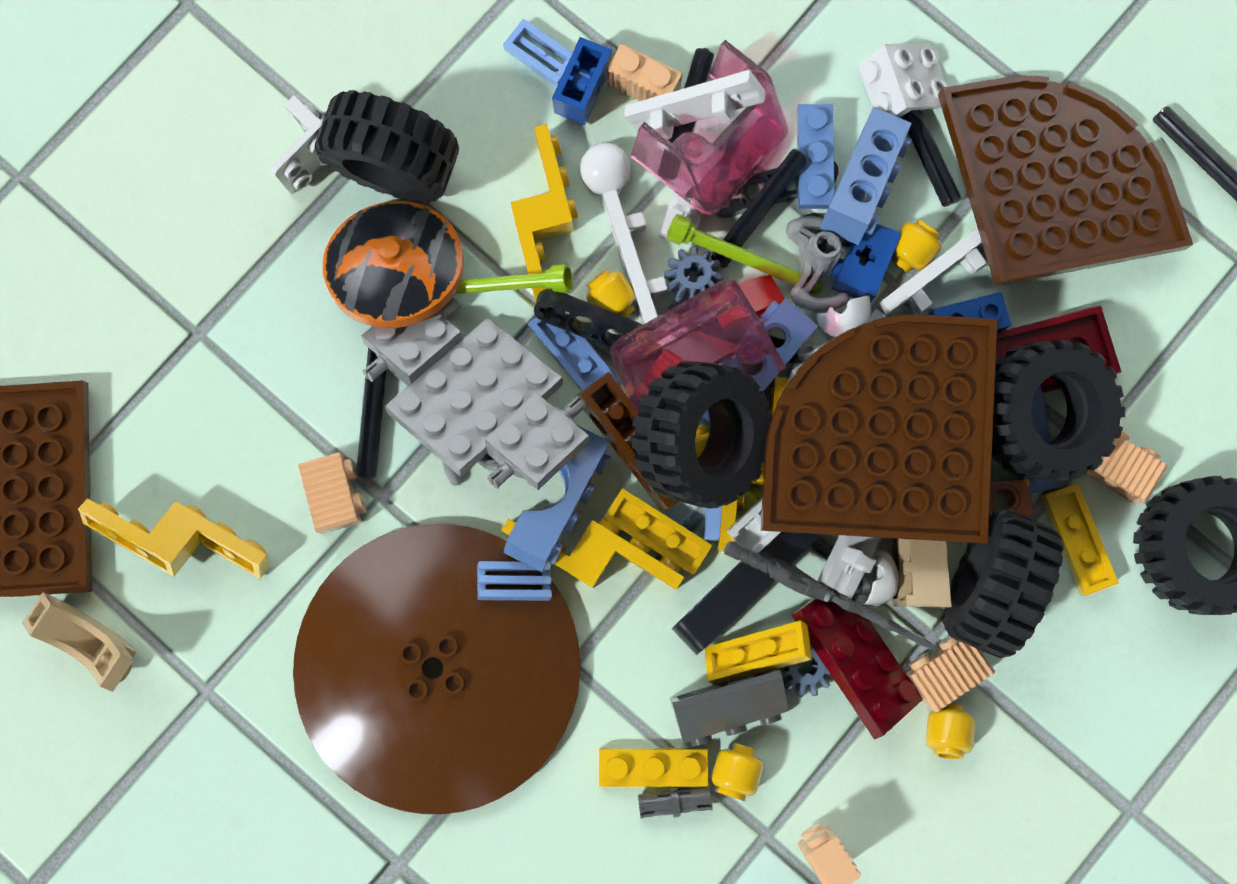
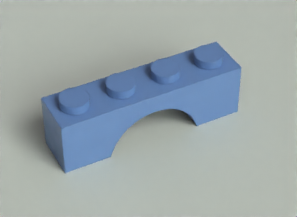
[503,424,611,572]

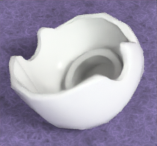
[580,142,631,195]
[816,296,871,337]
[853,550,899,606]

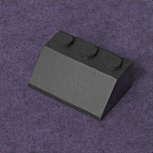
[670,669,789,747]

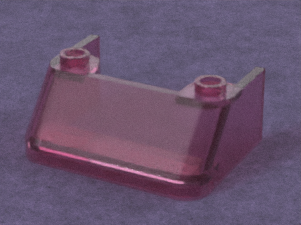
[630,40,788,214]
[610,279,786,414]

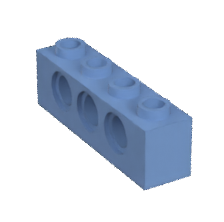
[820,107,912,245]
[703,298,818,423]

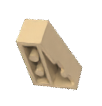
[892,538,951,608]

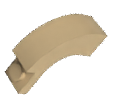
[23,592,136,692]

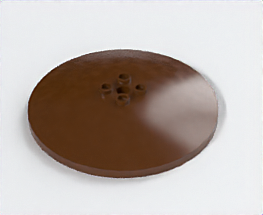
[293,524,580,814]

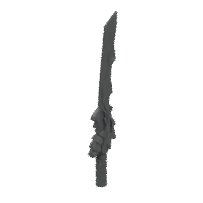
[724,541,939,651]

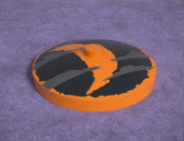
[323,201,464,328]

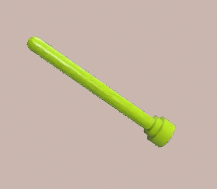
[666,213,823,294]
[455,264,573,294]

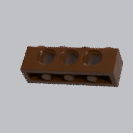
[574,372,678,509]

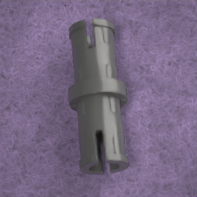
[638,786,713,819]

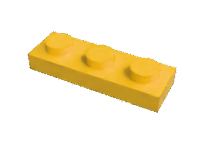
[1041,483,1119,596]
[603,488,713,576]
[705,620,812,685]
[599,748,708,787]

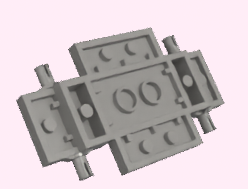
[361,297,590,490]

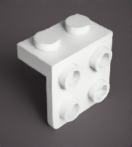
[858,43,948,118]
[270,95,327,194]

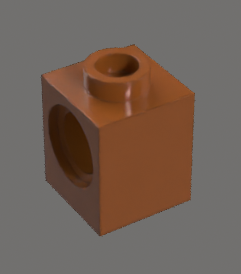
[989,479,1033,516]

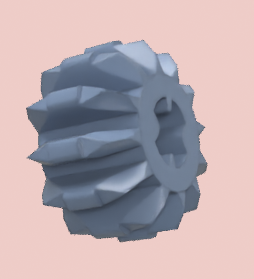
[664,246,723,307]
[780,645,831,697]

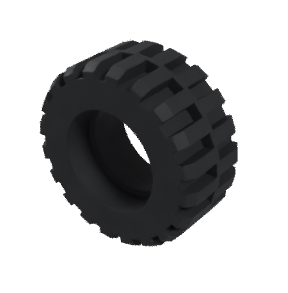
[315,90,459,203]
[991,340,1125,480]
[631,361,772,509]
[1133,476,1237,615]
[943,508,1064,658]

